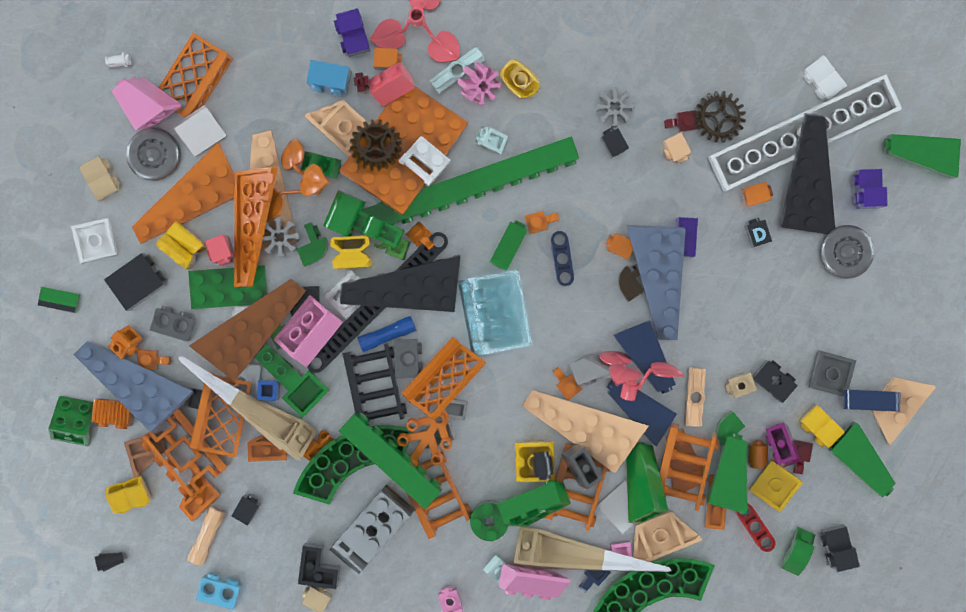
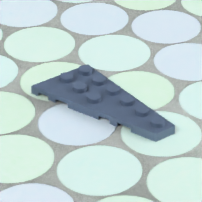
[627,225,685,340]
[73,341,194,434]

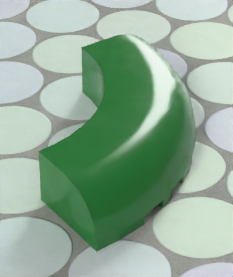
[293,425,413,505]
[593,558,715,612]

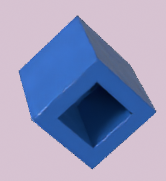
[257,380,280,401]

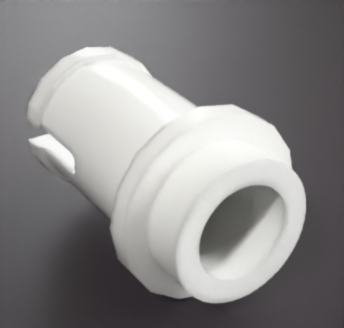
[105,52,131,69]

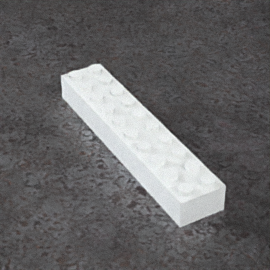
[708,74,902,192]

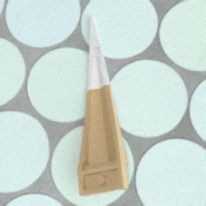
[178,356,317,461]
[514,527,671,572]

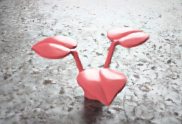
[370,0,460,63]
[599,351,684,401]

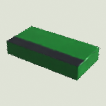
[37,287,80,313]

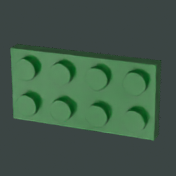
[188,265,268,309]

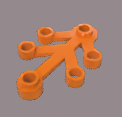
[397,410,452,466]

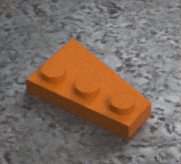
[666,428,709,492]

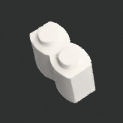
[803,55,847,101]

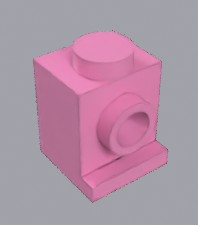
[438,586,463,612]

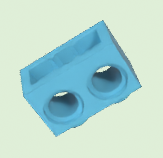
[196,573,242,610]

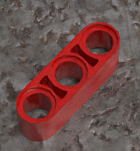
[734,502,776,552]

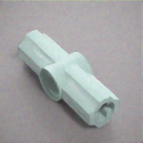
[429,47,486,94]

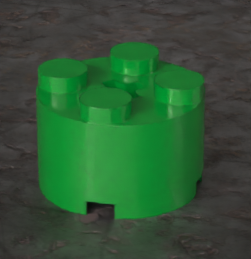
[470,501,508,542]

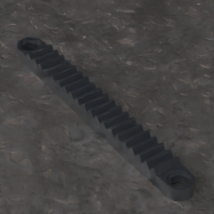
[307,232,448,373]

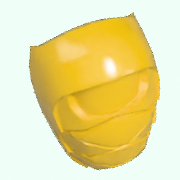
[500,59,540,98]

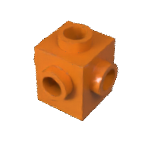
[108,325,142,360]

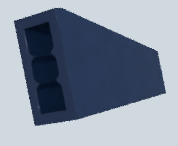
[613,320,676,394]
[606,379,677,447]

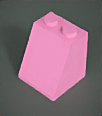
[111,77,182,130]

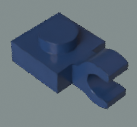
[579,570,611,593]

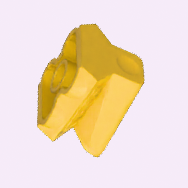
[155,221,207,270]
[330,236,372,269]
[515,440,555,482]

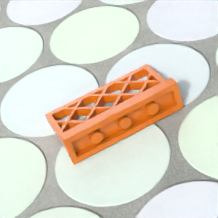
[158,33,233,117]
[401,337,486,421]
[190,373,252,458]

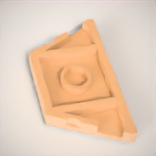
[305,100,370,157]
[871,377,936,445]
[633,511,702,562]

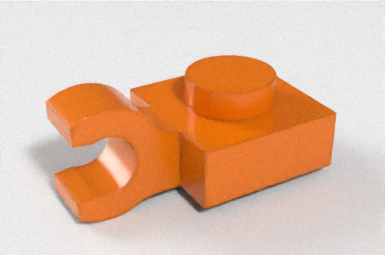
[525,211,559,234]
[405,221,435,250]
[137,350,171,370]
[552,367,583,401]
[303,429,334,461]

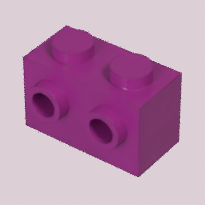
[766,422,801,468]

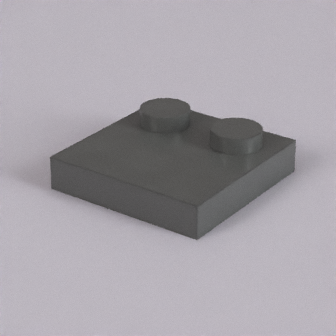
[809,350,857,397]

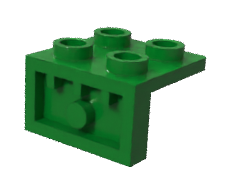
[48,396,93,446]

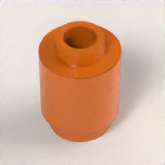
[748,440,768,469]

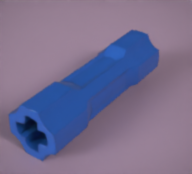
[357,316,417,352]

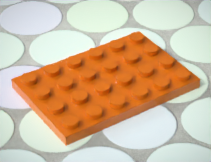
[339,86,469,216]

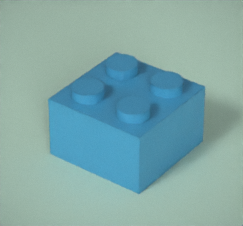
[306,60,352,97]

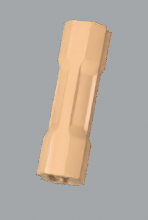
[187,506,225,566]

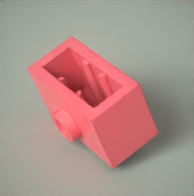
[368,62,415,107]
[205,234,234,266]

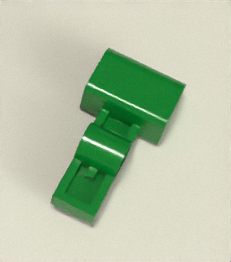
[323,190,405,248]
[254,344,330,418]

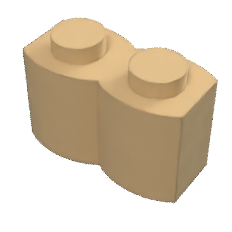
[79,156,120,201]

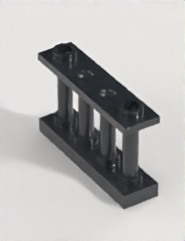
[342,343,407,422]

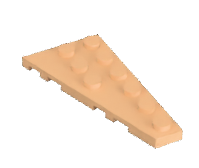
[522,390,649,473]

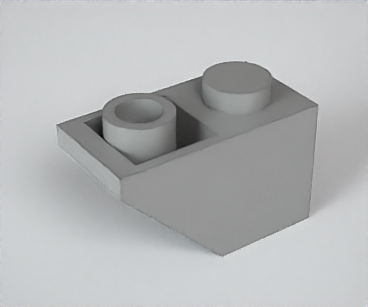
[569,354,611,386]

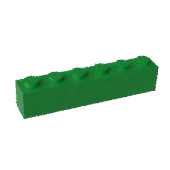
[339,412,442,509]

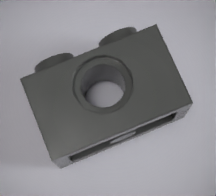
[394,339,423,378]
[561,444,603,490]

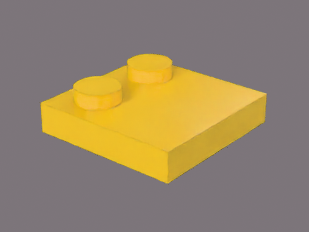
[749,459,803,512]

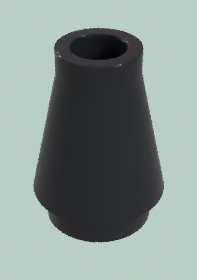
[95,552,124,572]

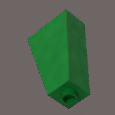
[884,134,961,179]
[828,422,896,498]
[707,433,747,514]
[626,442,669,523]

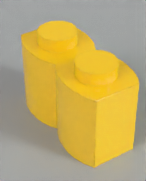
[799,404,845,448]
[105,476,151,514]

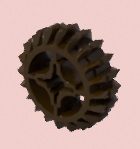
[694,91,746,143]
[350,119,402,171]

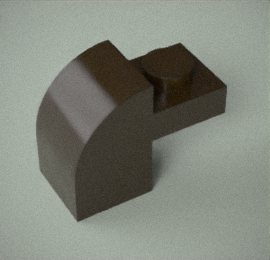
[618,264,644,302]

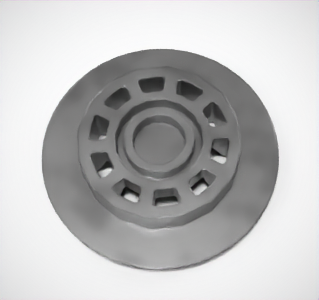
[126,127,180,181]
[821,225,874,279]

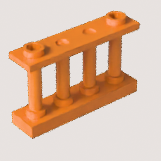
[660,423,719,511]
[544,443,610,531]
[406,451,472,539]

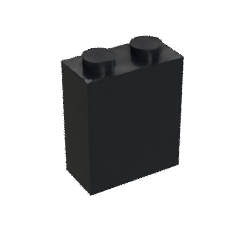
[104,253,167,311]

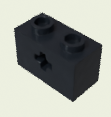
[752,360,798,403]

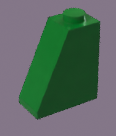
[489,220,527,271]

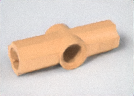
[685,368,706,427]

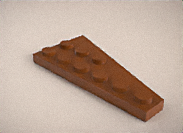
[189,279,307,382]

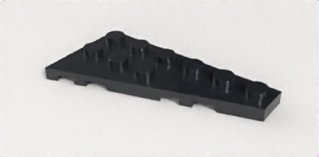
[779,113,835,234]
[340,255,460,312]

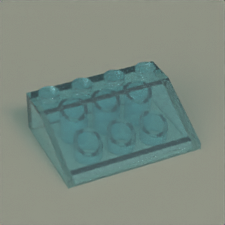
[458,270,532,356]

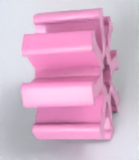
[458,62,501,105]

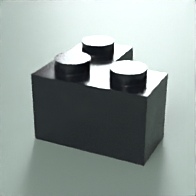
[819,524,860,572]
[298,543,340,589]

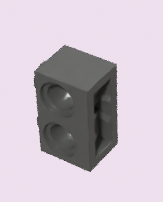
[150,306,196,341]

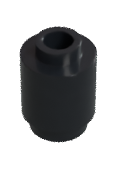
[532,451,554,480]

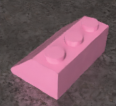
[274,295,343,367]
[498,564,570,600]

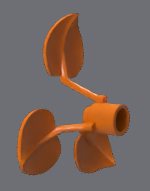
[266,138,329,223]

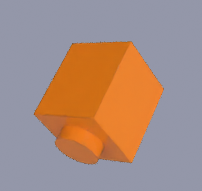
[374,48,402,70]
[742,182,773,207]
[605,233,633,260]

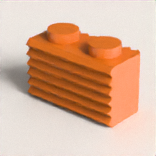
[91,398,134,429]

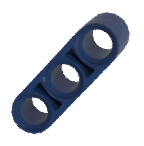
[550,231,574,286]
[843,390,901,412]

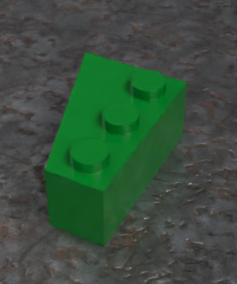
[498,480,571,527]

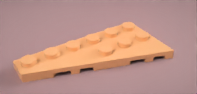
[249,130,298,251]

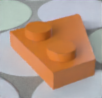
[247,435,287,462]
[179,473,221,522]

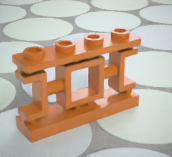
[141,408,227,498]

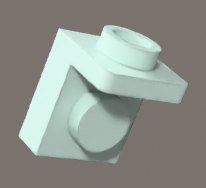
[475,126,508,154]
[483,555,507,583]

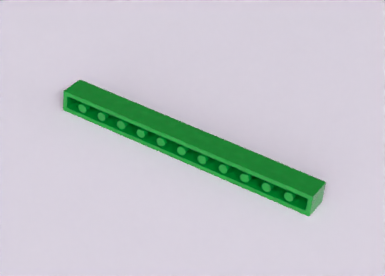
[360,136,579,237]

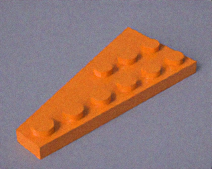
[132,142,235,244]
[234,167,278,287]

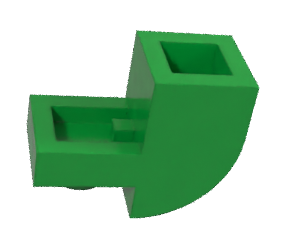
[300,151,341,179]
[297,222,328,267]
[715,411,745,446]
[781,527,815,576]

